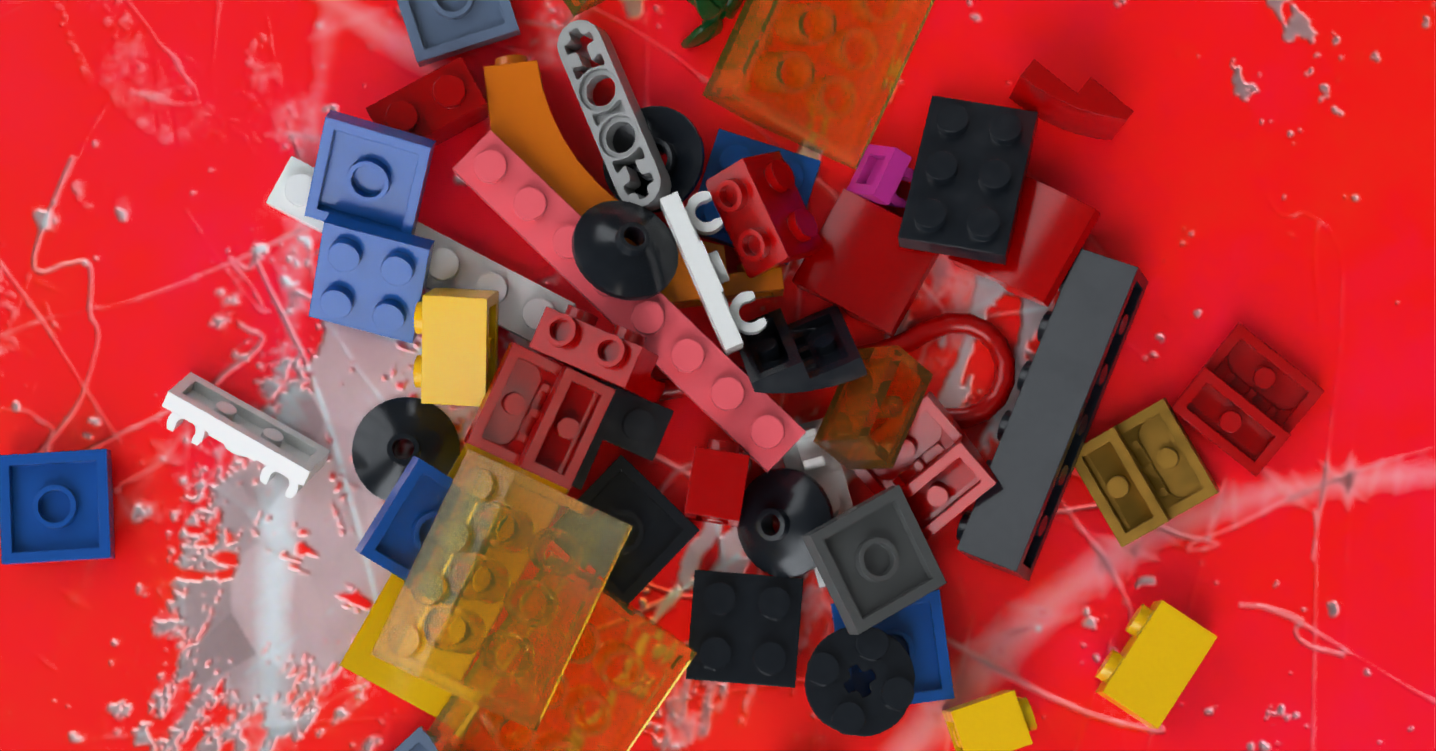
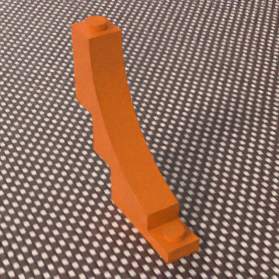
[483,55,784,309]

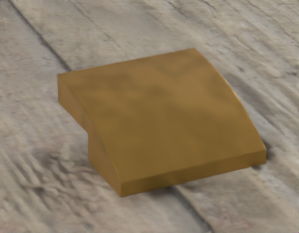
[1075,398,1220,547]

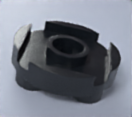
[804,627,915,737]

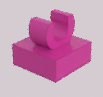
[846,144,914,208]

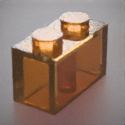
[813,345,933,470]

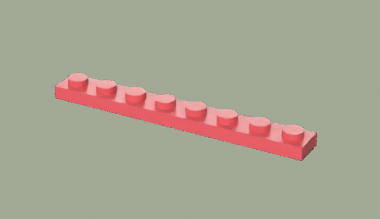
[452,130,806,473]

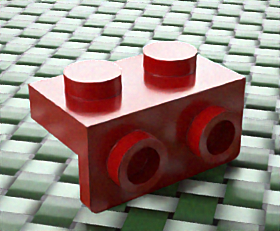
[706,151,825,278]

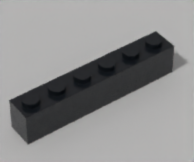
[956,249,1149,581]

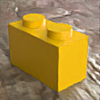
[413,288,499,407]
[1095,600,1218,729]
[942,690,1037,751]

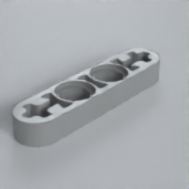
[557,20,672,211]

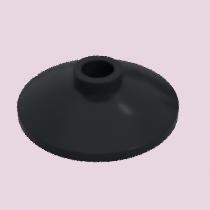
[603,106,705,213]
[572,201,678,301]
[352,397,460,501]
[737,468,834,578]

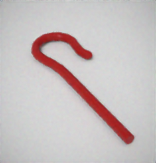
[658,312,1015,428]

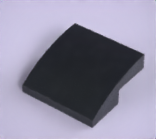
[739,305,868,394]

